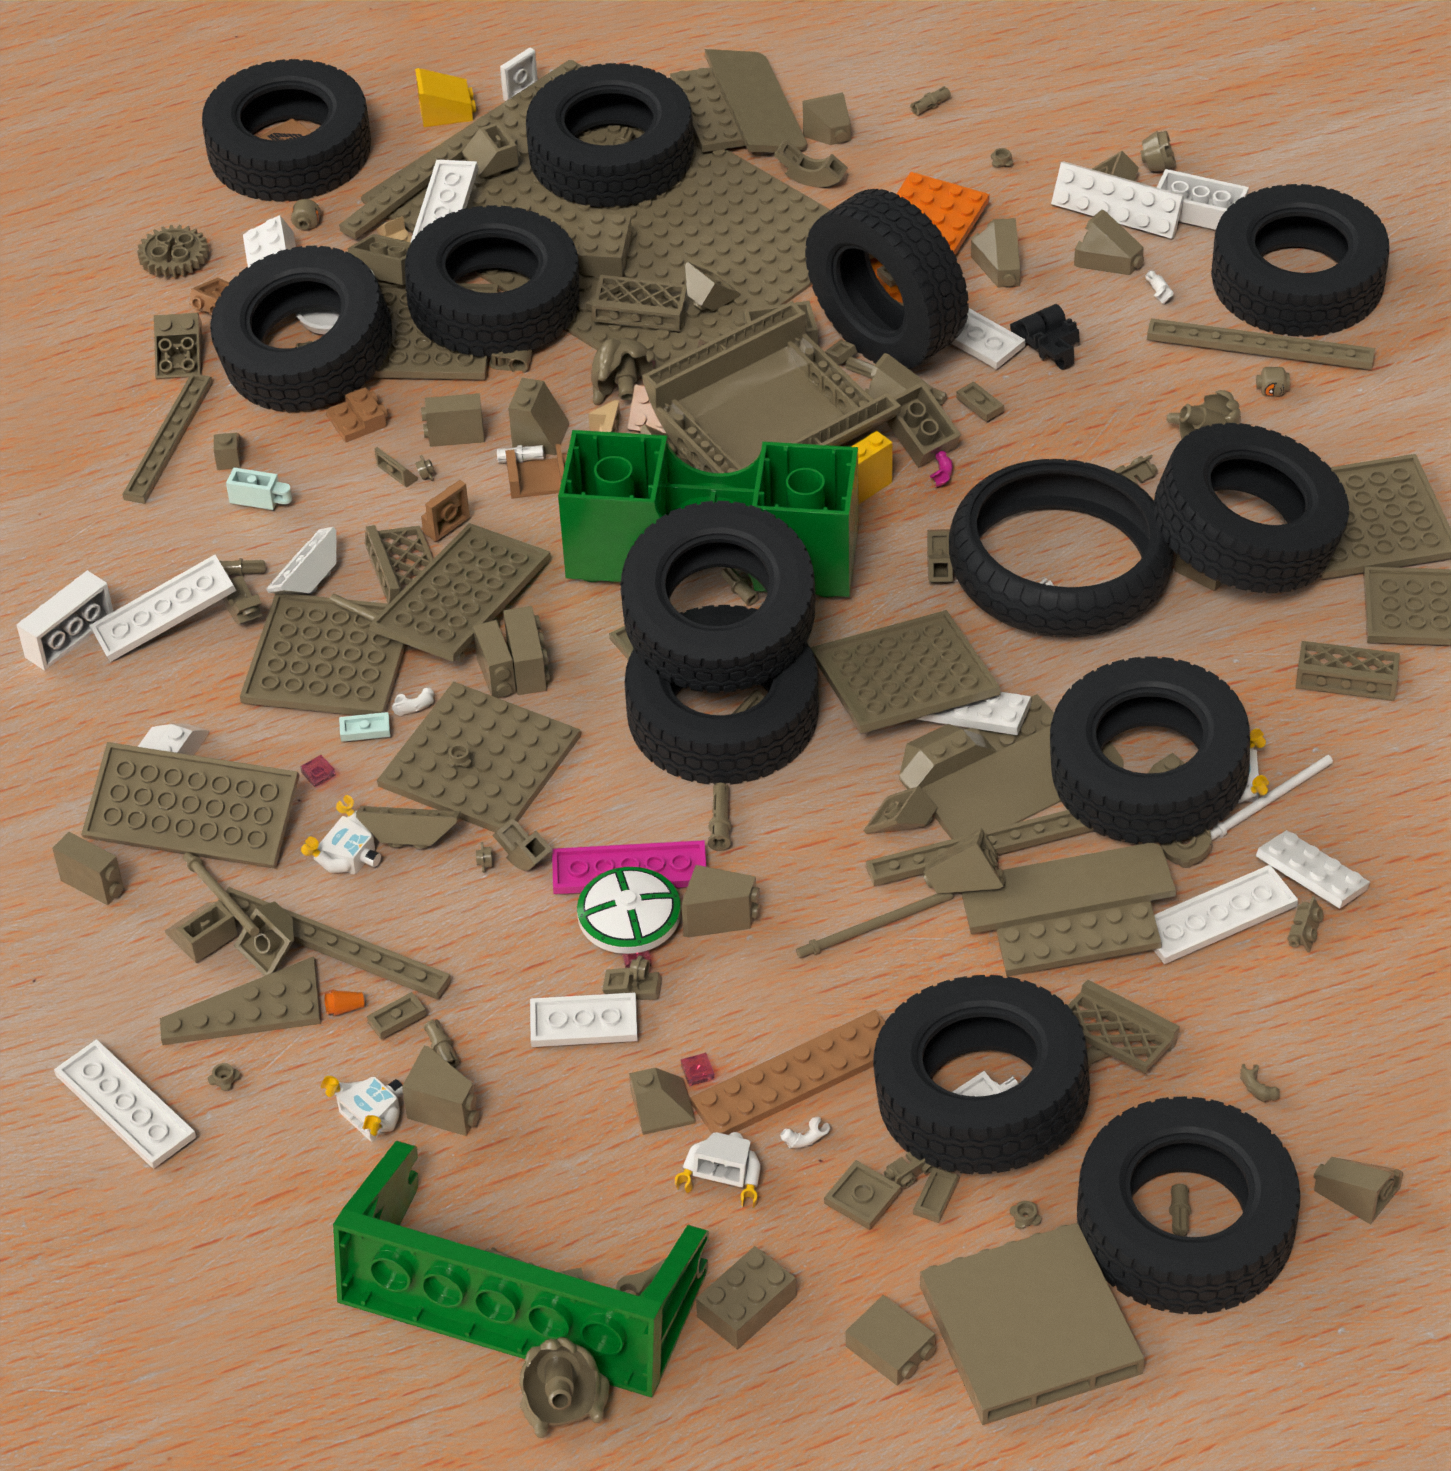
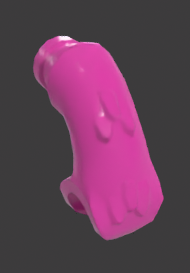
[930,451,953,488]

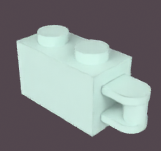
[226,467,292,510]

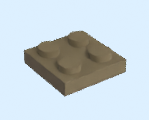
[824,1160,901,1230]

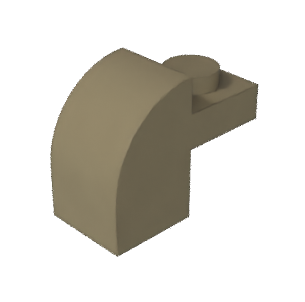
[927,529,953,582]
[492,818,553,871]

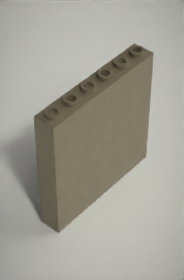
[920,1223,1144,1425]

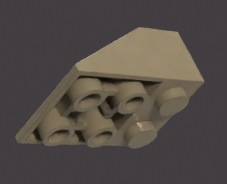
[154,313,203,379]

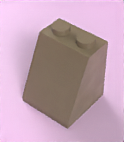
[508,378,569,455]
[681,865,760,937]
[402,1045,479,1136]

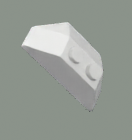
[266,527,336,595]
[138,723,209,755]

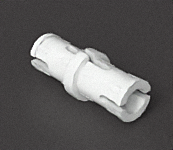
[497,445,545,463]

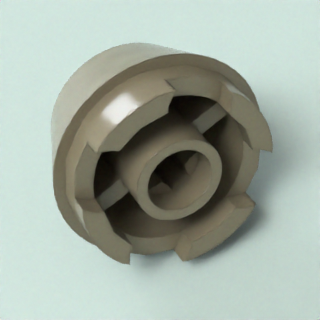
[1140,130,1176,172]

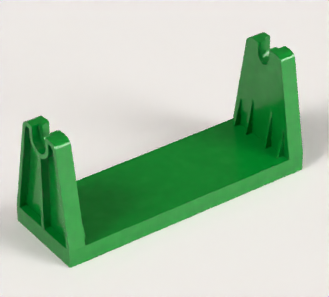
[333,1141,709,1398]

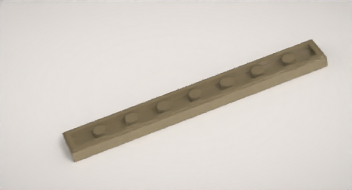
[122,373,213,504]

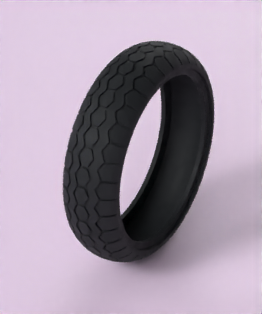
[949,459,1174,637]

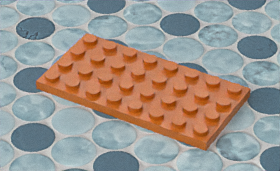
[870,172,990,303]

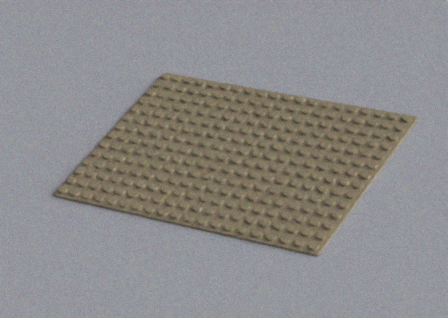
[361,60,830,379]

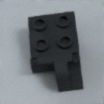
[1010,304,1080,369]

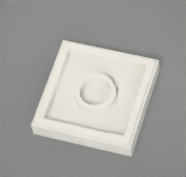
[500,47,538,101]

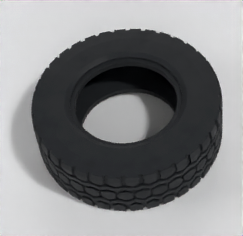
[202,59,371,202]
[526,63,694,207]
[1211,184,1390,337]
[805,189,969,369]
[405,205,579,357]
[210,245,392,412]
[1153,423,1349,593]
[620,501,816,693]
[624,605,819,785]
[1050,656,1250,844]
[873,975,1090,1174]
[1077,1096,1300,1314]

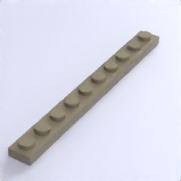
[339,116,495,239]
[1147,318,1375,370]
[866,810,1094,886]
[218,887,451,999]

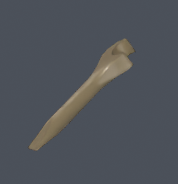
[616,1257,667,1296]

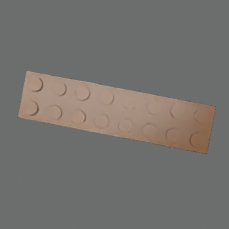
[690,1009,885,1135]

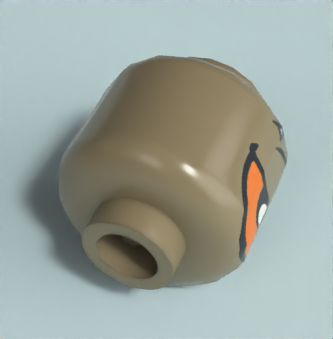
[291,199,320,230]
[1256,367,1290,396]

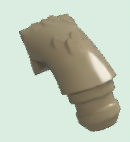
[1240,1064,1280,1103]

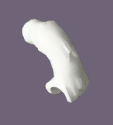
[1145,271,1174,304]
[392,687,434,716]
[780,1117,830,1149]

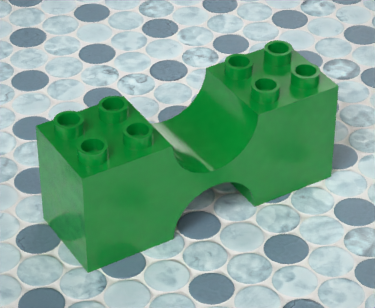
[558,430,859,598]

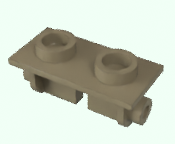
[1114,454,1157,484]
[1287,896,1323,952]
[884,1152,934,1189]

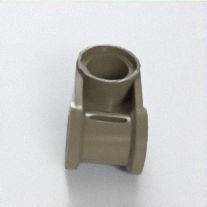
[489,349,532,373]

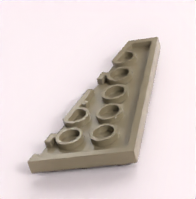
[160,956,321,1045]

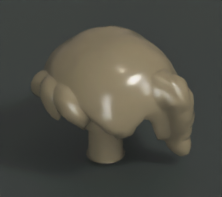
[591,338,656,405]
[1166,390,1241,439]
[519,1337,609,1438]

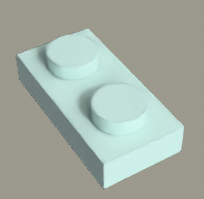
[339,712,390,742]

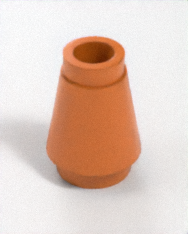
[324,990,364,1016]

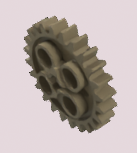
[137,225,209,278]

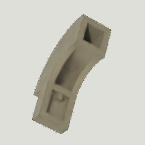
[773,139,848,187]
[223,575,262,624]

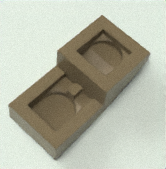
[602,968,662,1000]

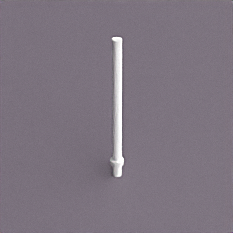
[1210,755,1333,840]

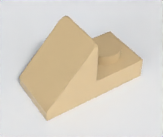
[377,216,412,242]
[588,400,620,432]

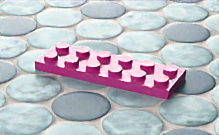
[552,840,706,894]

